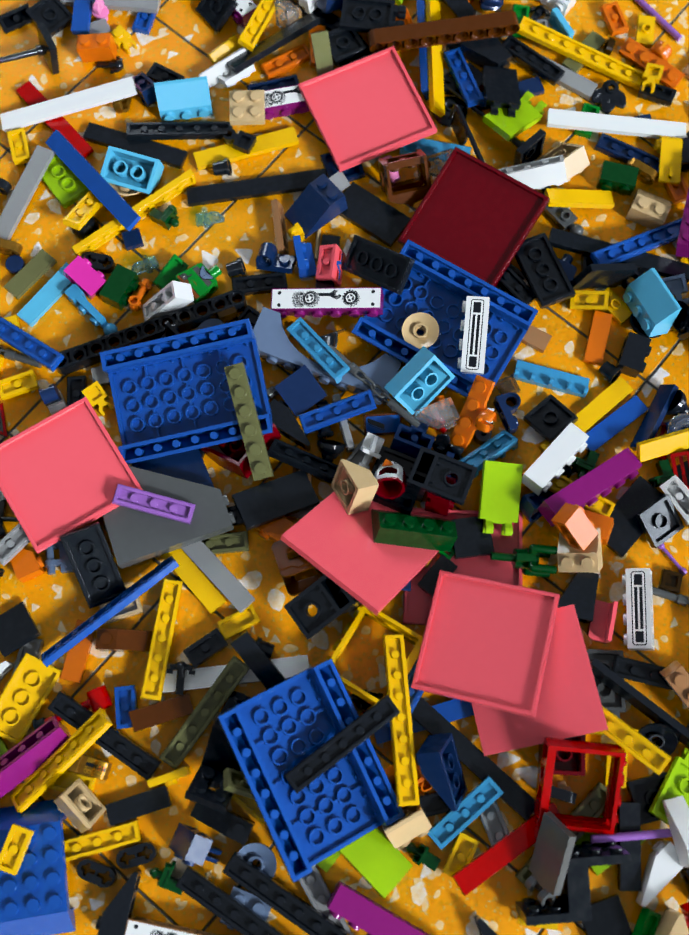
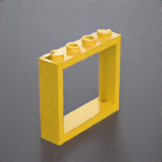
[325,605,423,705]

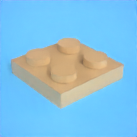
[229,90,265,126]

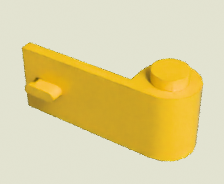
[654,136,683,185]

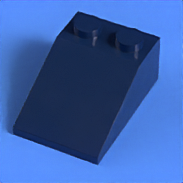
[284,173,348,239]
[416,733,467,812]

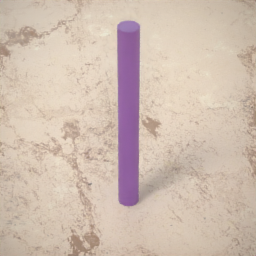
[634,0,682,42]
[590,829,672,844]

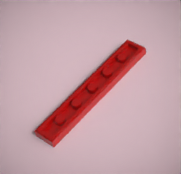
[15,81,94,158]
[452,802,561,896]

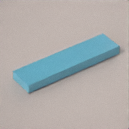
[16,262,73,328]

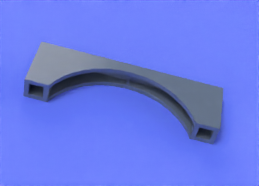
[253,307,402,405]

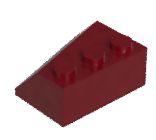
[200,422,281,479]

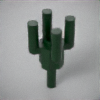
[490,544,557,578]

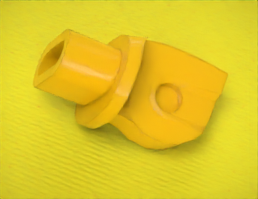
[287,222,305,242]

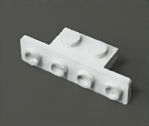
[198,44,257,89]

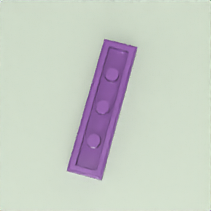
[112,484,196,524]

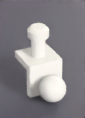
[358,432,385,469]

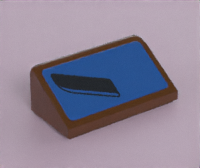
[363,412,402,436]

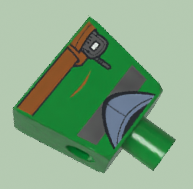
[175,263,222,304]

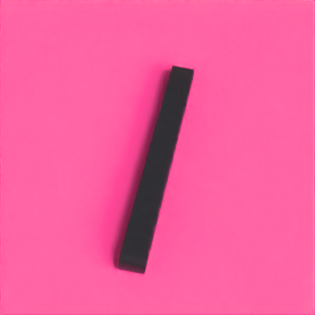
[56,289,247,375]

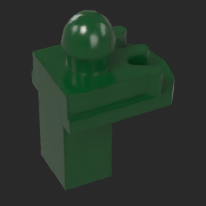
[149,205,179,230]
[571,450,600,479]
[648,459,674,487]
[405,842,441,871]
[150,860,182,895]

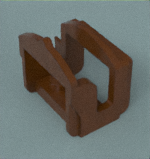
[378,149,431,206]
[272,540,324,596]

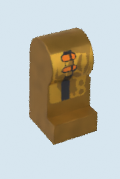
[68,753,112,781]

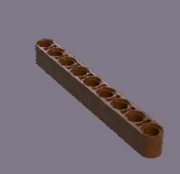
[367,10,520,54]

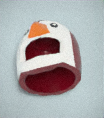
[374,459,406,499]

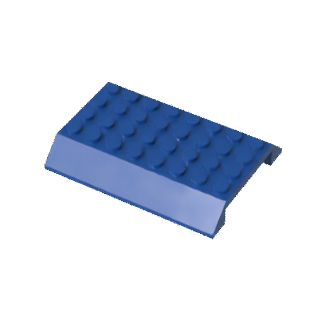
[351,239,538,398]
[99,318,273,465]
[217,658,405,883]
[0,799,76,935]

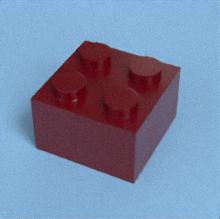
[538,735,585,776]

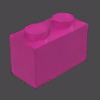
[63,255,106,300]

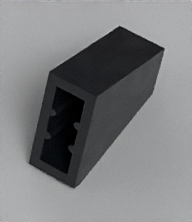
[459,37,512,68]
[558,572,599,623]

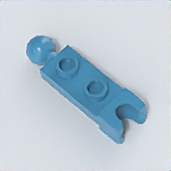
[64,283,118,335]

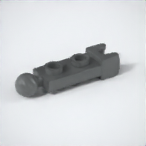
[536,186,584,235]

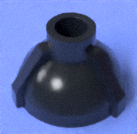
[72,217,99,239]
[666,390,689,416]
[317,439,345,462]

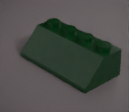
[371,509,458,552]

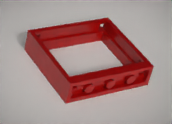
[533,737,627,835]

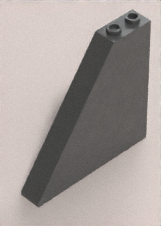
[103,466,236,569]

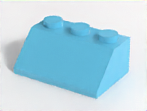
[154,76,213,122]
[100,146,164,195]
[622,268,682,338]
[384,346,455,418]

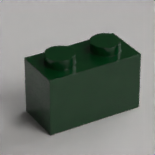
[596,160,639,196]
[99,264,140,311]

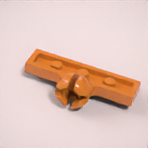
[619,37,685,89]
[450,375,497,453]

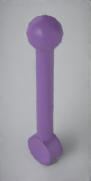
[657,543,687,576]

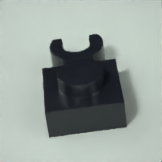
[223,128,257,155]

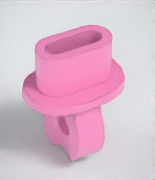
[92,0,109,21]

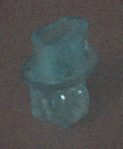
[196,209,225,228]
[131,255,159,275]

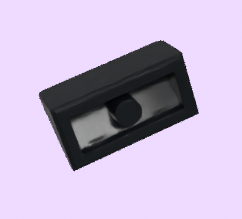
[0,3,33,34]

